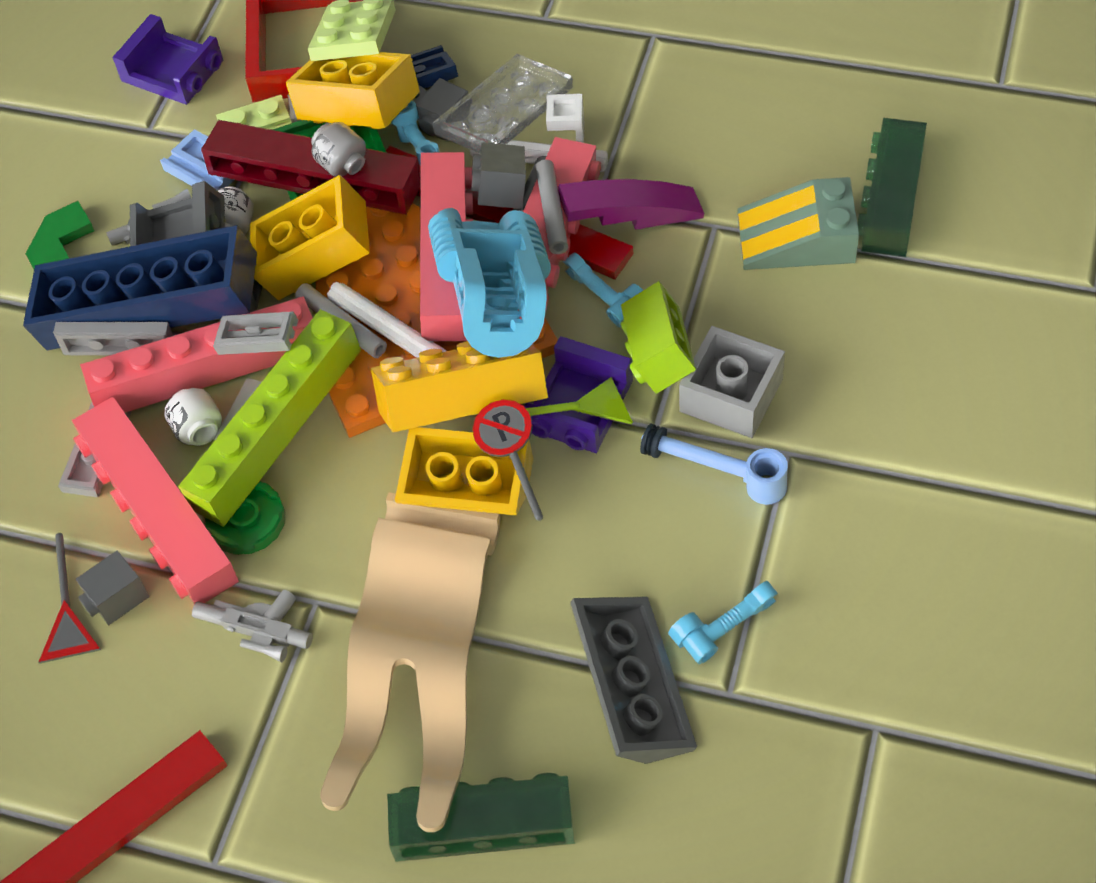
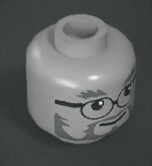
[311,122,366,177]

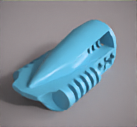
[428,208,551,358]

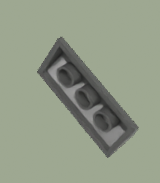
[570,597,697,764]

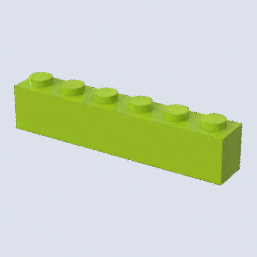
[178,309,361,527]

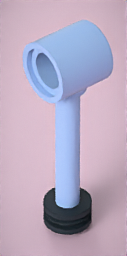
[640,423,788,505]

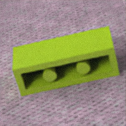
[620,281,696,394]

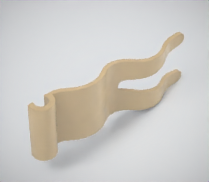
[320,492,500,832]

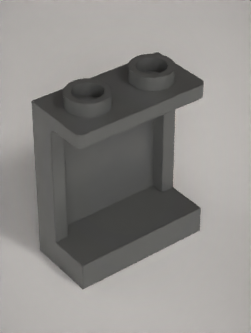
[128,181,225,246]

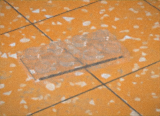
[433,54,573,154]

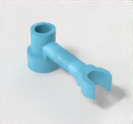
[391,100,440,166]
[563,252,643,328]
[668,581,778,664]

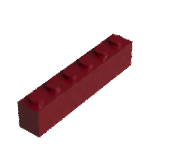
[201,120,421,215]

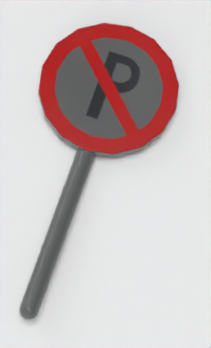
[473,399,543,521]

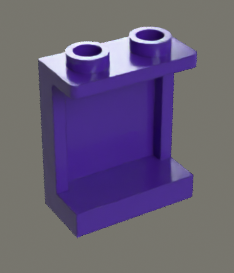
[112,14,224,105]
[524,336,633,454]

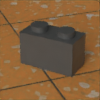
[471,142,526,209]

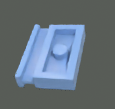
[160,129,234,190]

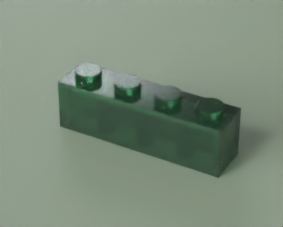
[858,118,927,257]
[387,773,575,862]

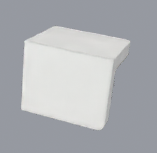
[546,94,584,143]

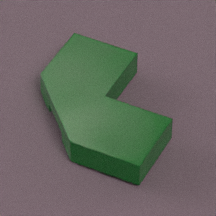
[25,201,95,269]

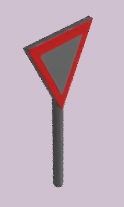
[38,533,101,664]

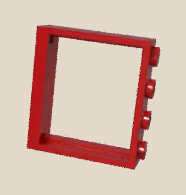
[245,0,363,102]

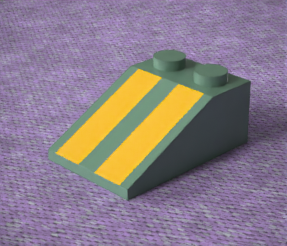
[737,177,859,270]

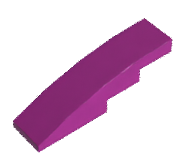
[558,179,705,230]

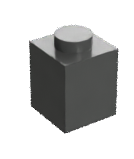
[76,550,150,626]

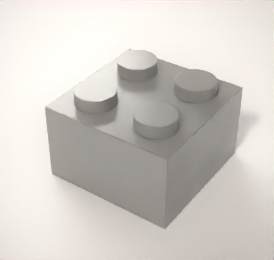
[679,326,785,438]

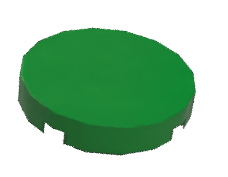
[204,481,285,555]

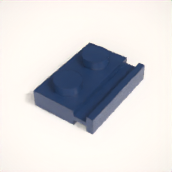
[411,45,459,89]

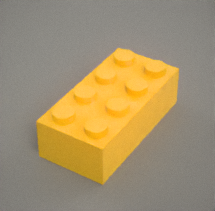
[371,341,548,432]

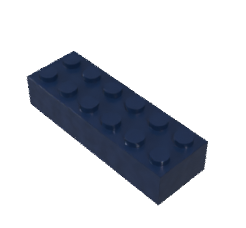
[23,225,257,350]

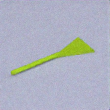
[526,377,633,425]

